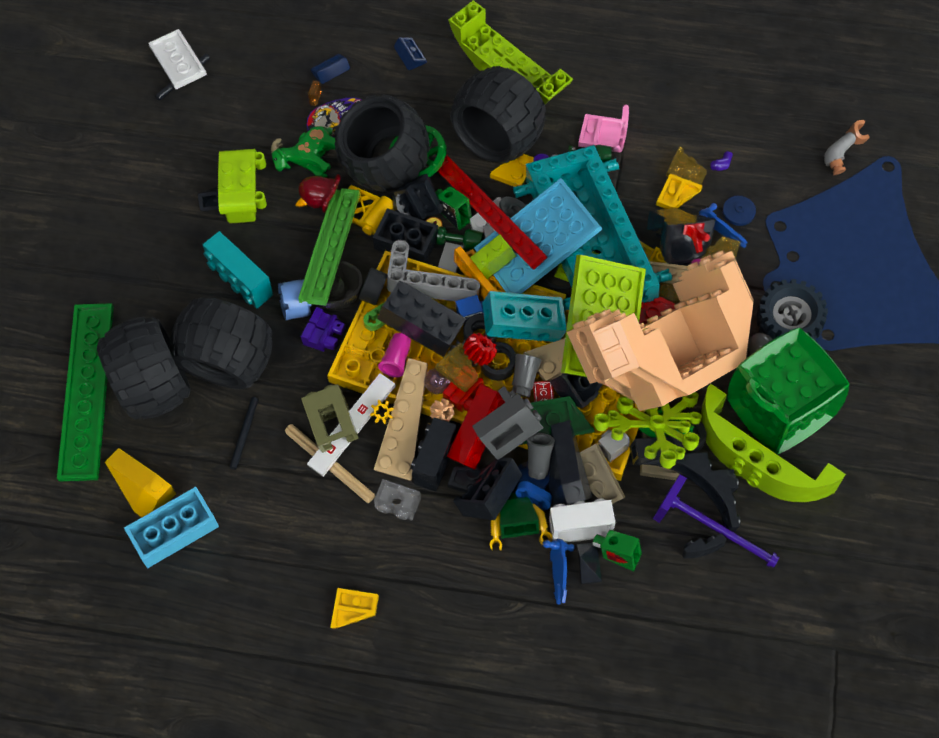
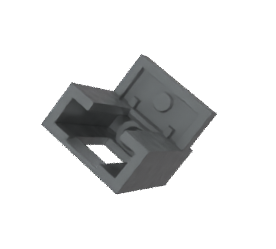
[472,386,544,460]

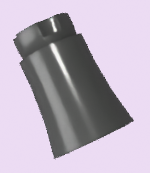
[512,354,542,398]
[527,433,555,479]

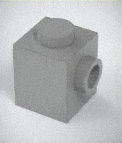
[598,429,630,462]

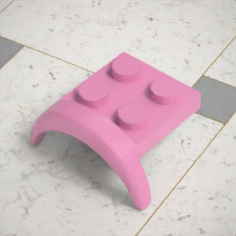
[578,104,629,153]

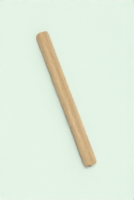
[285,424,375,503]

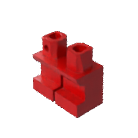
[442,366,485,413]

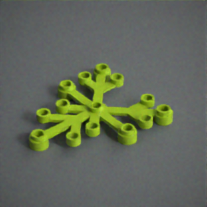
[593,392,702,469]

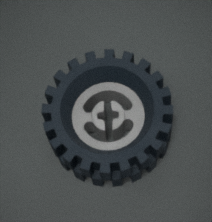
[756,279,828,341]

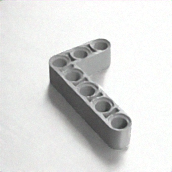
[387,240,480,301]

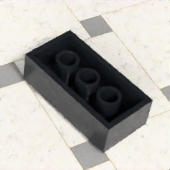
[377,280,466,357]

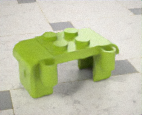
[218,149,267,223]

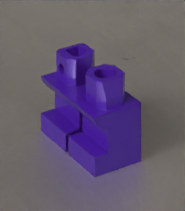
[301,307,346,352]

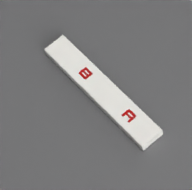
[307,373,396,477]

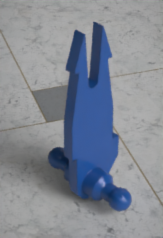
[699,203,748,248]
[543,539,575,604]

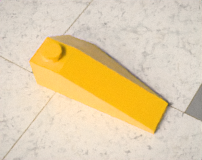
[105,448,176,518]

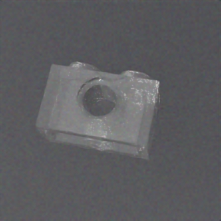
[374,479,421,520]

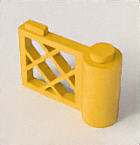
[348,185,393,235]

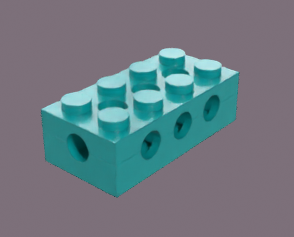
[482,291,567,342]

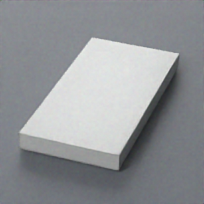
[148,29,207,89]

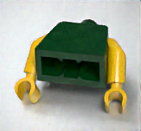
[490,493,552,551]

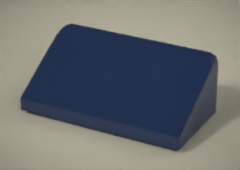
[394,37,427,70]
[310,54,350,84]

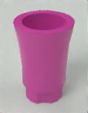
[378,333,411,377]

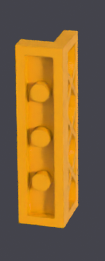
[454,246,506,299]

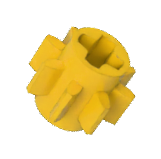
[370,400,394,424]

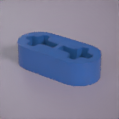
[515,481,552,510]

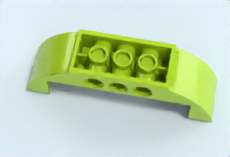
[449,0,573,104]

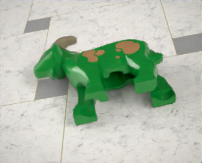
[271,126,336,178]

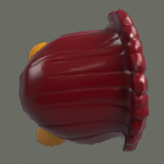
[295,174,341,213]

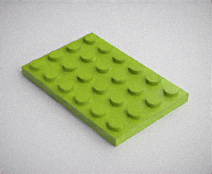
[561,255,646,377]

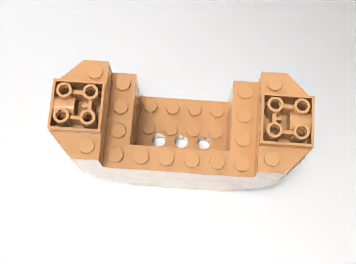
[567,250,754,411]

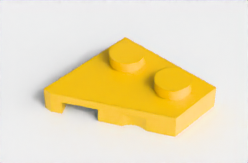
[656,174,703,209]

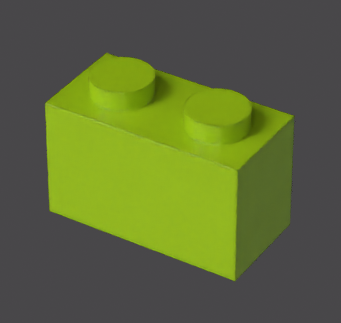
[470,234,516,279]

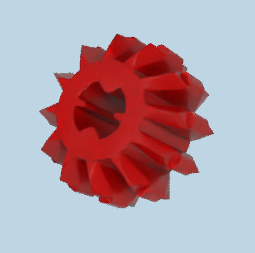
[463,332,497,366]

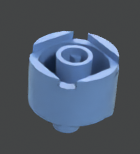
[278,279,311,320]

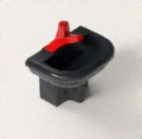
[647,208,716,265]

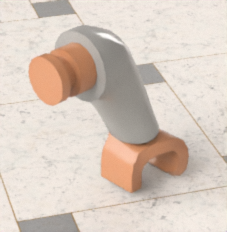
[824,120,870,175]

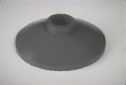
[499,197,526,218]

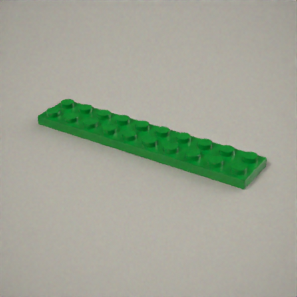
[57,303,114,482]

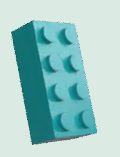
[202,231,273,309]

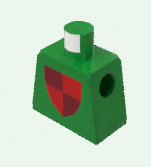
[593,530,642,572]

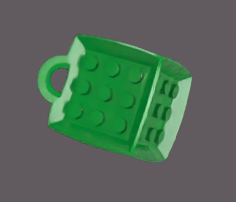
[727,327,849,455]

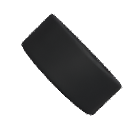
[480,342,516,381]

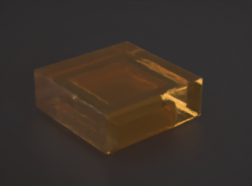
[308,81,321,106]

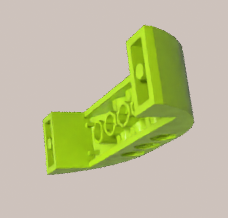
[701,384,846,502]

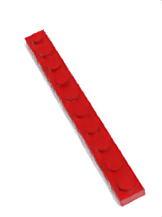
[438,156,547,270]

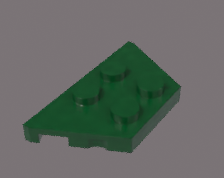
[520,396,595,445]

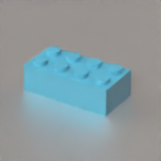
[124,487,219,568]

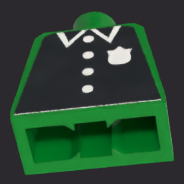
[435,187,472,231]

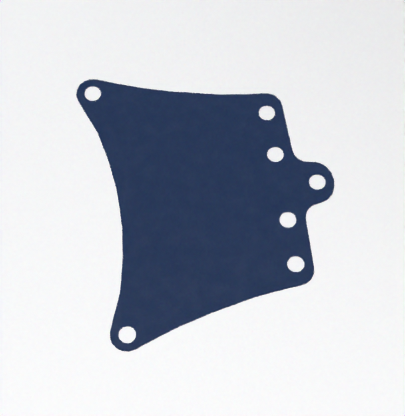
[763,156,939,351]

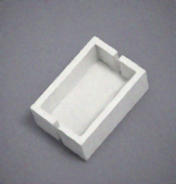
[549,499,615,543]

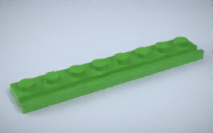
[298,188,360,306]

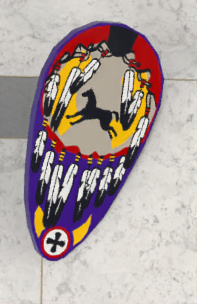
[307,98,361,137]

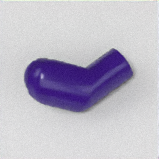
[710,151,733,171]

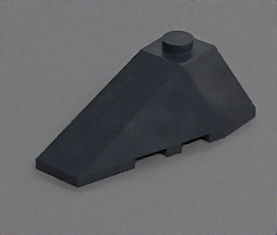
[549,373,603,409]
[549,420,592,506]

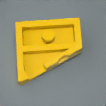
[490,154,534,187]
[330,588,379,629]

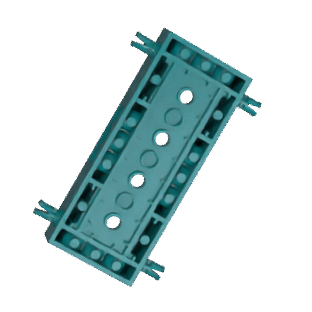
[513,145,672,311]

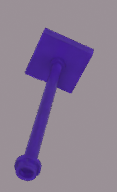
[653,475,779,568]

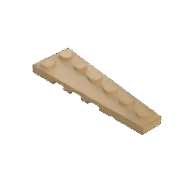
[374,358,428,481]

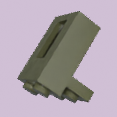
[301,384,359,453]

